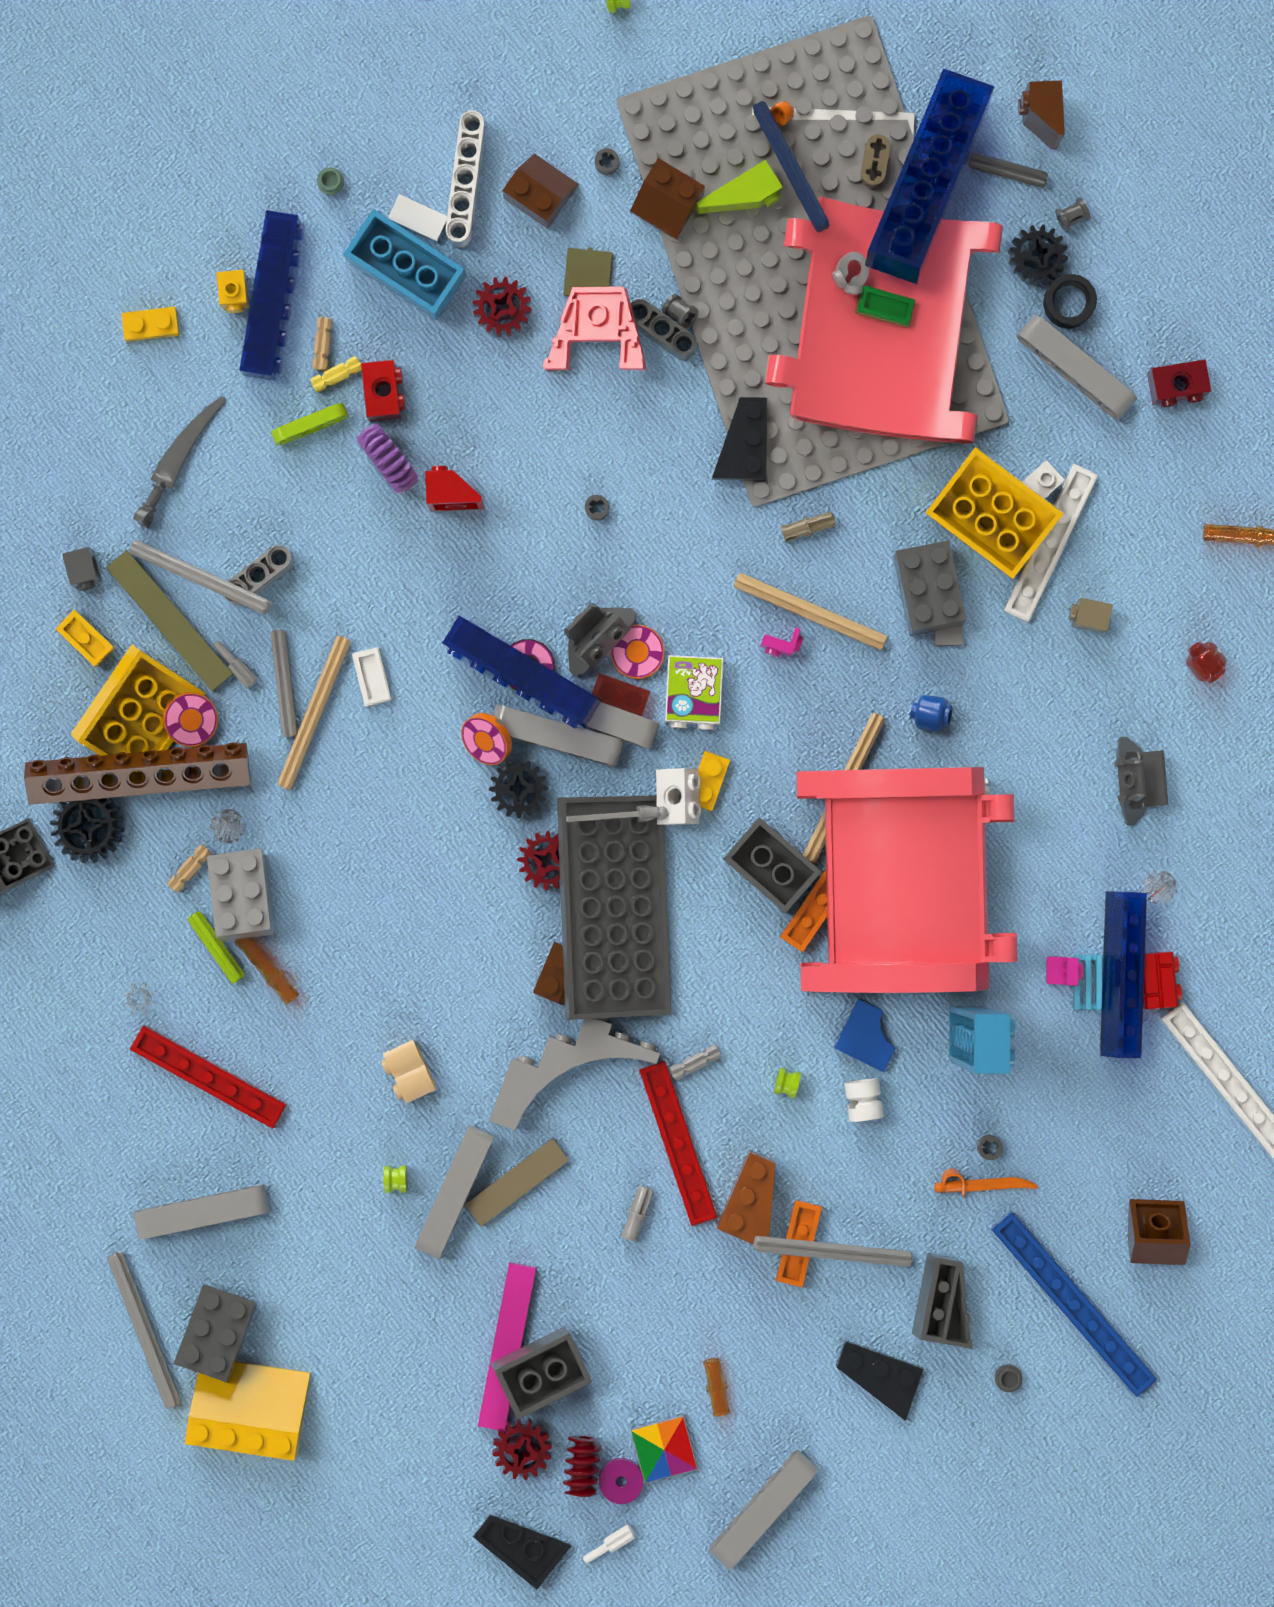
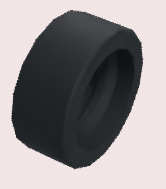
[1043,274,1097,329]

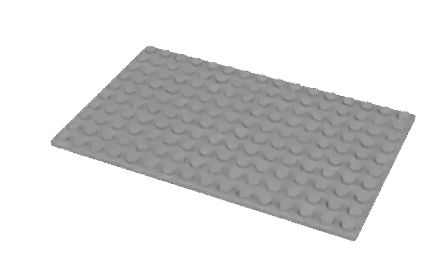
[617,16,1008,507]

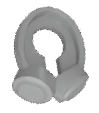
[832,252,869,295]

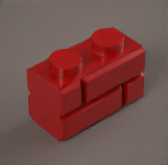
[1136,951,1182,1009]

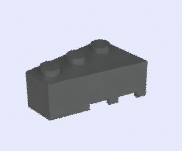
[912,1252,973,1349]

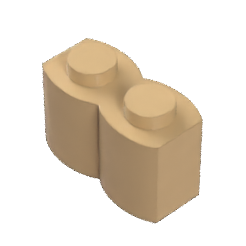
[381,1039,437,1103]

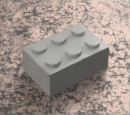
[207,848,275,942]

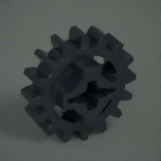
[1008,225,1068,285]
[489,759,548,819]

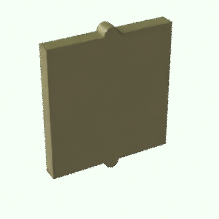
[563,247,612,296]

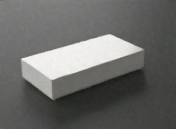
[388,194,447,243]
[352,647,392,707]

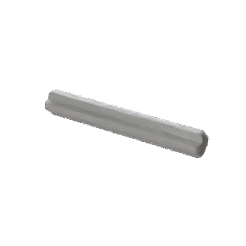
[270,630,298,737]

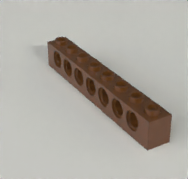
[24,742,250,805]

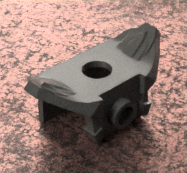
[564,603,637,677]
[1115,737,1168,825]

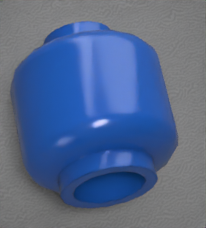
[910,695,952,732]

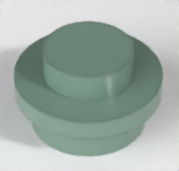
[317,167,344,195]

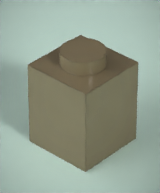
[1069,598,1113,634]

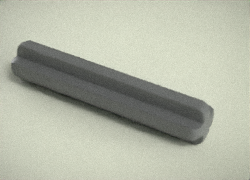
[968,152,1048,188]

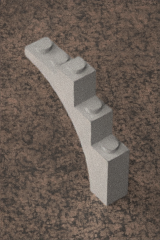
[489,1018,660,1130]

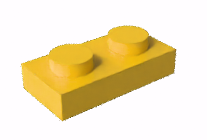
[121,306,180,342]
[56,610,115,668]
[698,751,730,811]

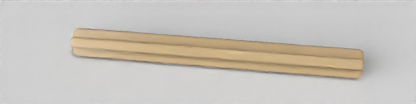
[734,573,887,650]
[278,636,350,790]
[803,713,885,863]

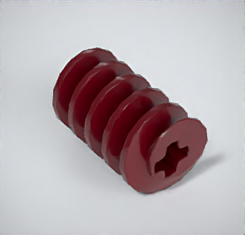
[563,1435,602,1497]

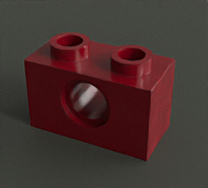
[1147,359,1211,408]

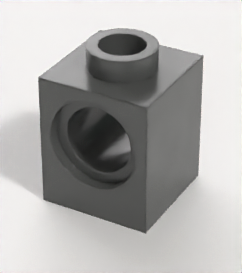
[62,547,102,591]

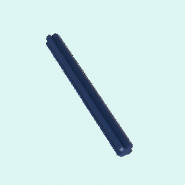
[753,101,829,232]

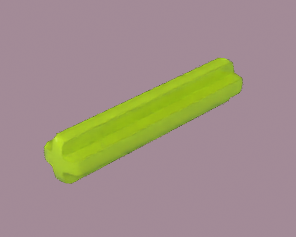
[187,911,245,984]

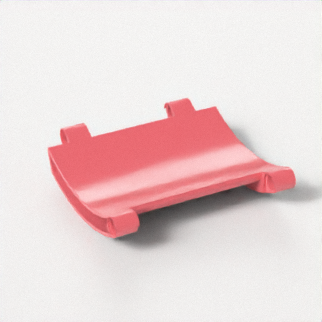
[765,196,1003,444]
[796,767,1017,993]

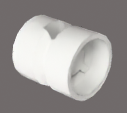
[844,1078,884,1122]

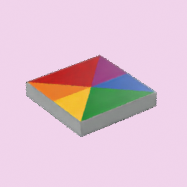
[630,1414,698,1484]

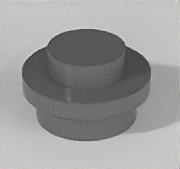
[994,1364,1022,1392]

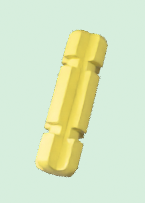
[311,357,362,392]

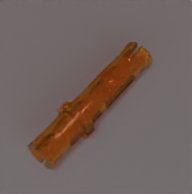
[1202,523,1274,547]
[235,938,300,1005]

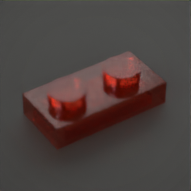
[590,673,651,717]

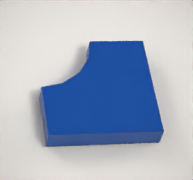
[834,999,895,1072]

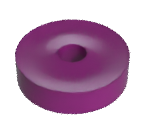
[599,1458,643,1504]

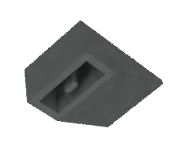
[0,818,55,896]

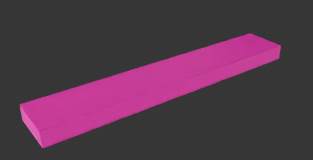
[478,1262,536,1430]

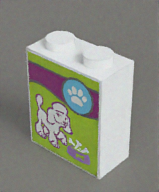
[665,655,723,730]

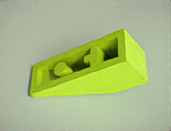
[695,160,783,214]

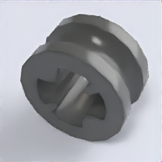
[595,148,619,176]
[585,494,609,521]
[977,1135,1003,1160]

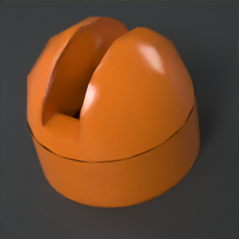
[770,101,794,126]

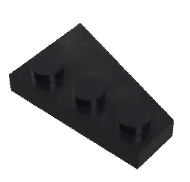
[711,397,767,481]
[836,1340,924,1421]
[473,1514,572,1590]

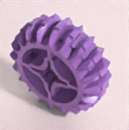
[357,423,418,494]

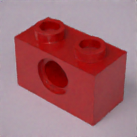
[361,360,405,422]

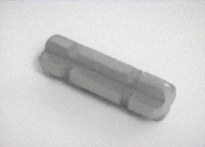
[670,1045,722,1080]

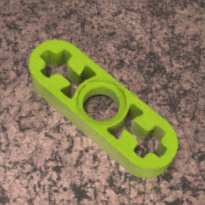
[271,403,349,446]

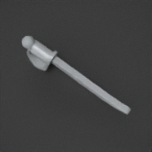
[566,805,668,822]

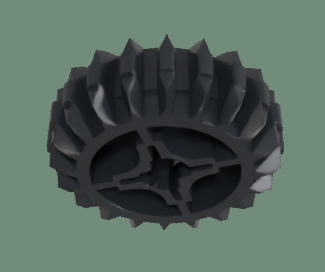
[50,798,125,863]

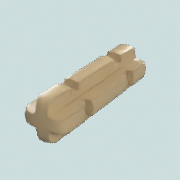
[312,317,333,371]
[167,845,212,892]

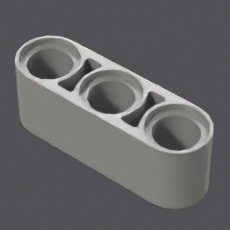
[225,545,294,606]
[576,697,659,749]

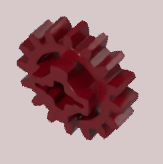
[473,276,532,337]
[517,831,560,890]
[492,1419,552,1480]

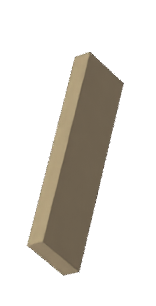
[465,1138,569,1226]

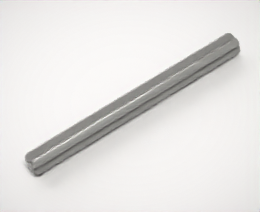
[129,540,272,614]
[753,1236,912,1267]
[107,1252,181,1409]

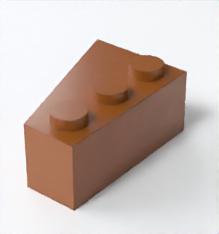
[716,1150,775,1244]

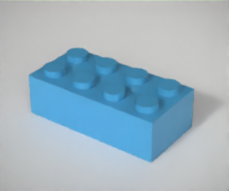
[343,209,467,321]

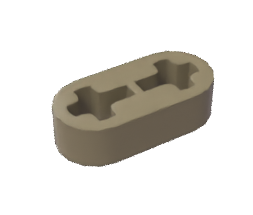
[860,134,890,188]

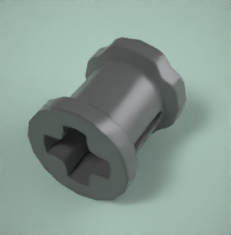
[1055,198,1091,232]
[662,294,698,329]

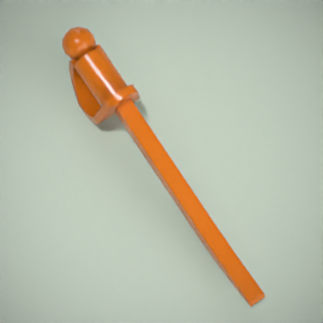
[934,1168,1038,1197]

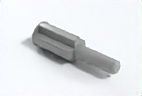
[214,641,258,689]

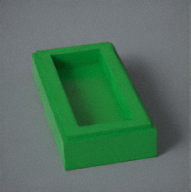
[855,285,915,328]

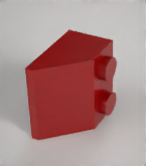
[425,466,485,512]

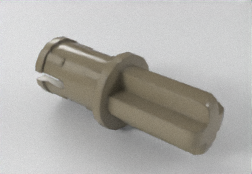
[781,512,836,543]

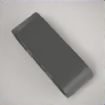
[631,299,696,360]

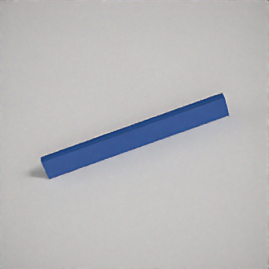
[991,1211,1157,1397]

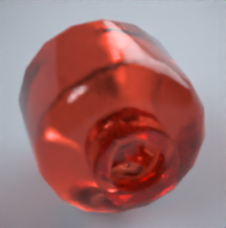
[1185,641,1227,683]

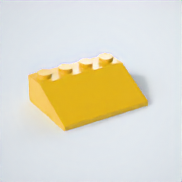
[925,447,1064,579]
[70,644,206,772]
[185,1361,311,1461]

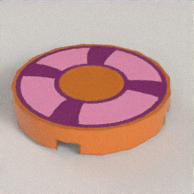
[610,625,665,680]
[163,692,218,747]
[461,713,512,765]

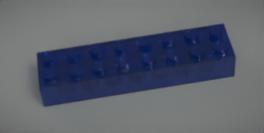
[865,68,995,284]

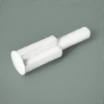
[583,1524,636,1563]

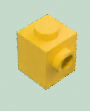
[216,270,250,313]

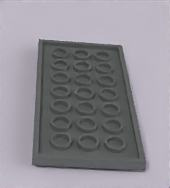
[557,795,672,1020]

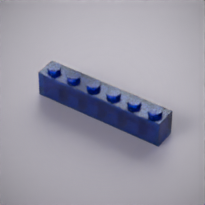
[239,210,305,381]
[442,615,602,729]
[1100,891,1147,1059]

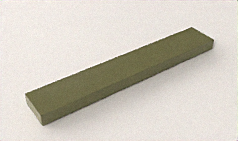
[106,550,234,692]

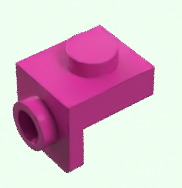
[760,627,804,658]
[1046,957,1083,986]

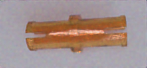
[703,1358,730,1417]

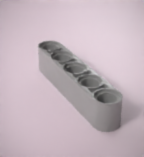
[1016,314,1137,420]
[493,704,624,767]
[414,1125,494,1259]
[133,1184,270,1240]
[708,1450,818,1570]

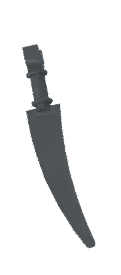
[133,396,226,529]

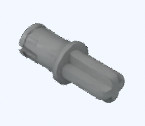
[621,1186,653,1242]

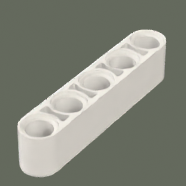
[446,110,486,248]

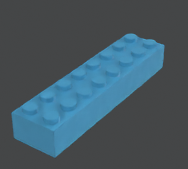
[949,1006,1015,1074]

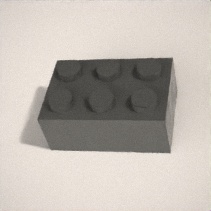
[893,540,966,636]
[723,817,822,913]
[173,1284,257,1383]
[490,1326,592,1420]

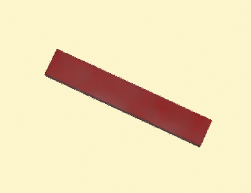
[129,1025,287,1129]
[639,1061,717,1226]

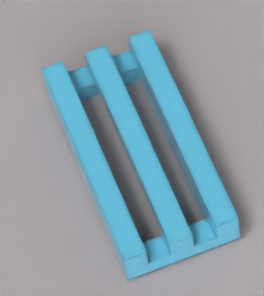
[1073,955,1102,1010]

